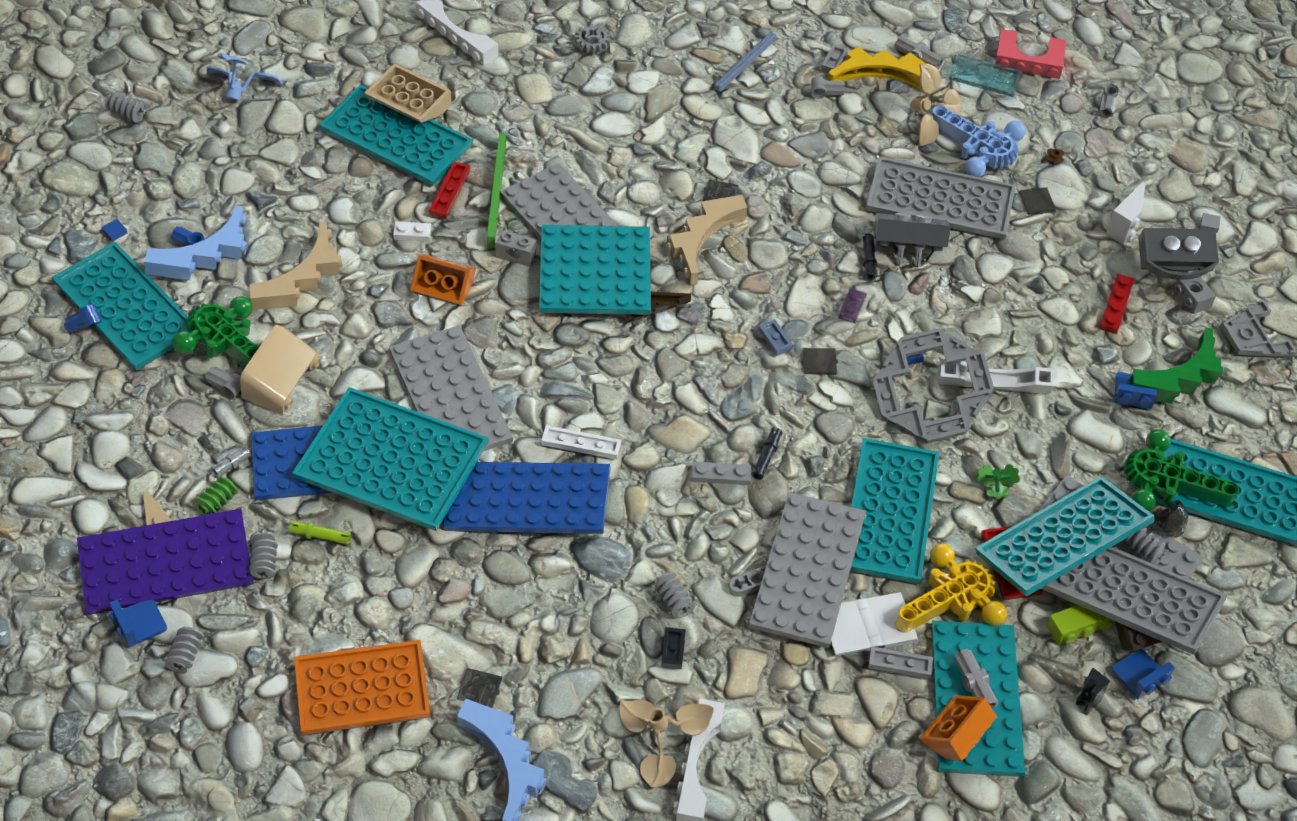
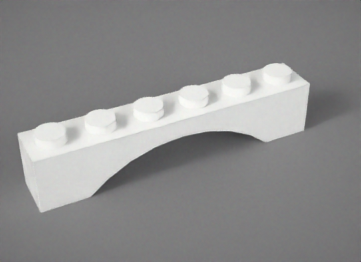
[417,0,498,66]
[937,359,1055,394]
[673,699,725,821]

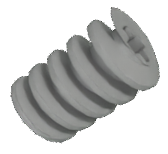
[105,91,144,123]
[1125,528,1169,565]
[249,533,278,579]
[655,572,696,618]
[165,627,204,674]

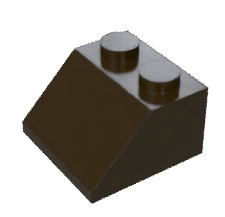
[1115,621,1163,651]

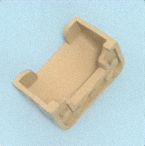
[240,324,321,415]

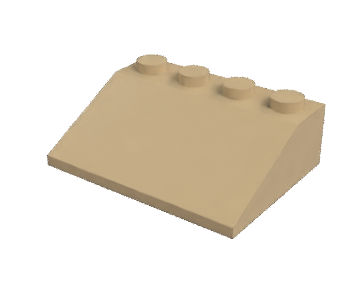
[364,63,451,123]

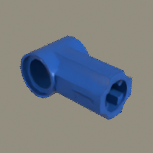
[171,226,205,246]
[64,304,102,334]

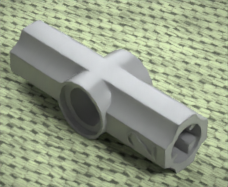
[894,35,944,70]
[954,649,998,709]

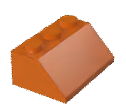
[410,254,476,305]
[920,695,997,761]

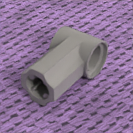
[811,76,845,99]
[1099,84,1119,118]
[205,367,241,399]

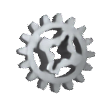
[575,23,611,54]

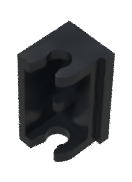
[1076,668,1110,715]

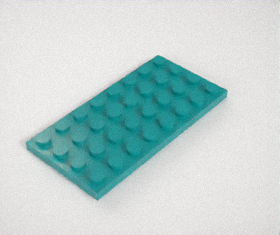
[319,84,473,186]
[52,242,189,371]
[850,438,939,584]
[1153,438,1297,546]
[975,476,1154,597]
[931,620,1025,777]

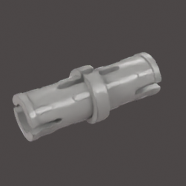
[211,446,251,477]

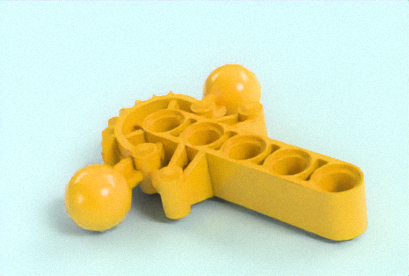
[895,543,1007,632]

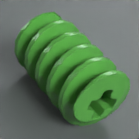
[193,477,239,515]

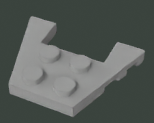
[1221,299,1297,357]

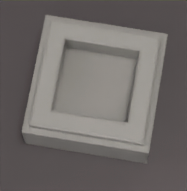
[1200,213,1221,233]

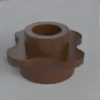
[1046,148,1064,165]

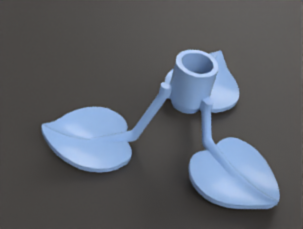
[206,53,283,101]

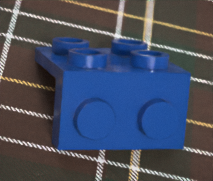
[1114,372,1157,409]
[108,600,167,647]
[1112,649,1175,700]

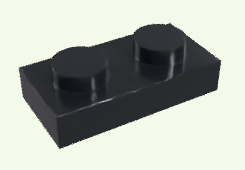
[661,627,686,669]

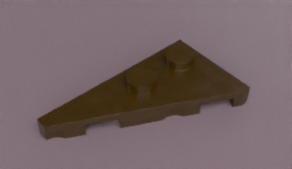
[626,292,691,322]

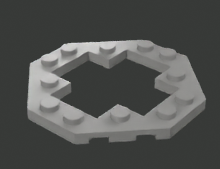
[873,328,994,443]

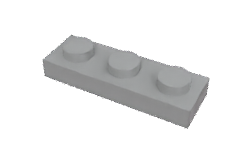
[692,462,751,485]
[868,646,933,679]

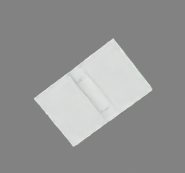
[831,592,918,656]

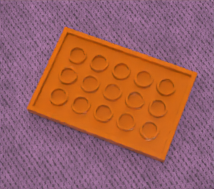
[294,640,431,735]

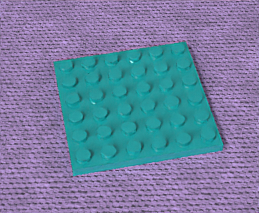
[539,224,651,315]

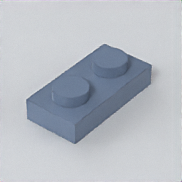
[758,319,793,356]

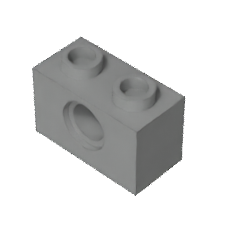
[496,230,536,267]
[1173,271,1216,314]

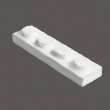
[541,425,622,460]

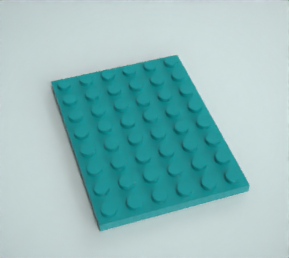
[292,387,489,531]

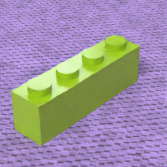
[1046,605,1115,645]

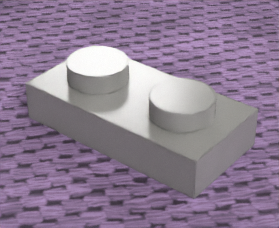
[821,44,849,72]

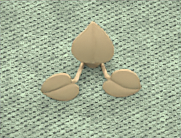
[910,64,961,146]
[620,700,714,788]

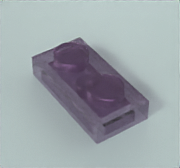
[838,288,867,324]

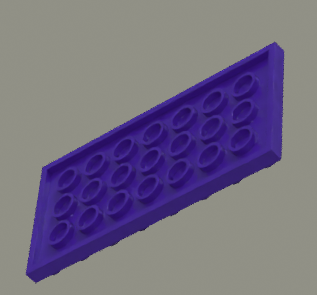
[77,509,254,615]

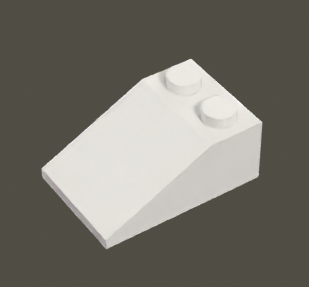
[1106,182,1146,245]

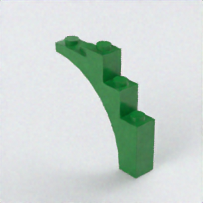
[1128,327,1224,404]

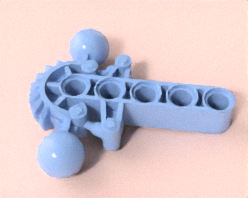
[932,106,1026,177]

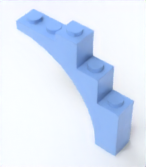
[145,206,247,280]
[457,699,547,821]

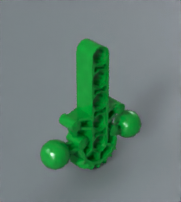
[172,296,259,368]
[1124,429,1239,511]

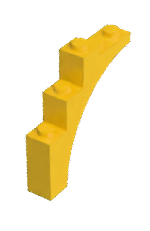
[827,46,926,91]

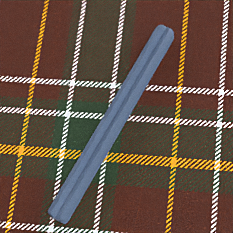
[714,32,777,92]

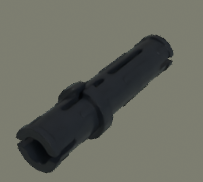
[862,233,877,280]
[751,427,783,480]

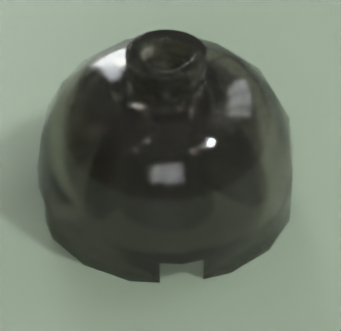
[1149,500,1189,538]

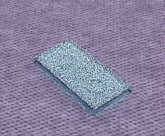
[949,54,1022,97]

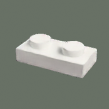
[393,221,432,242]

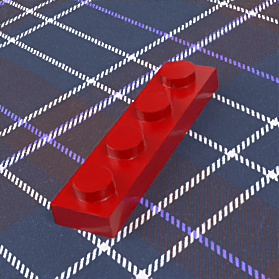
[429,161,471,219]
[1099,273,1135,334]

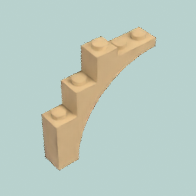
[667,195,747,285]
[250,222,342,310]

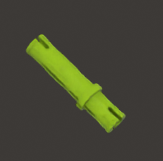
[289,520,351,545]

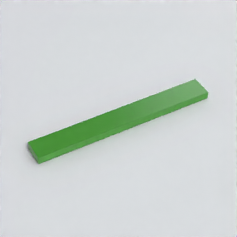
[487,133,506,249]

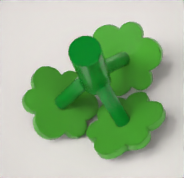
[977,464,1020,499]

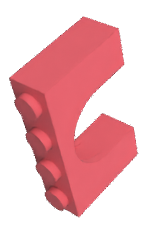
[994,29,1067,79]

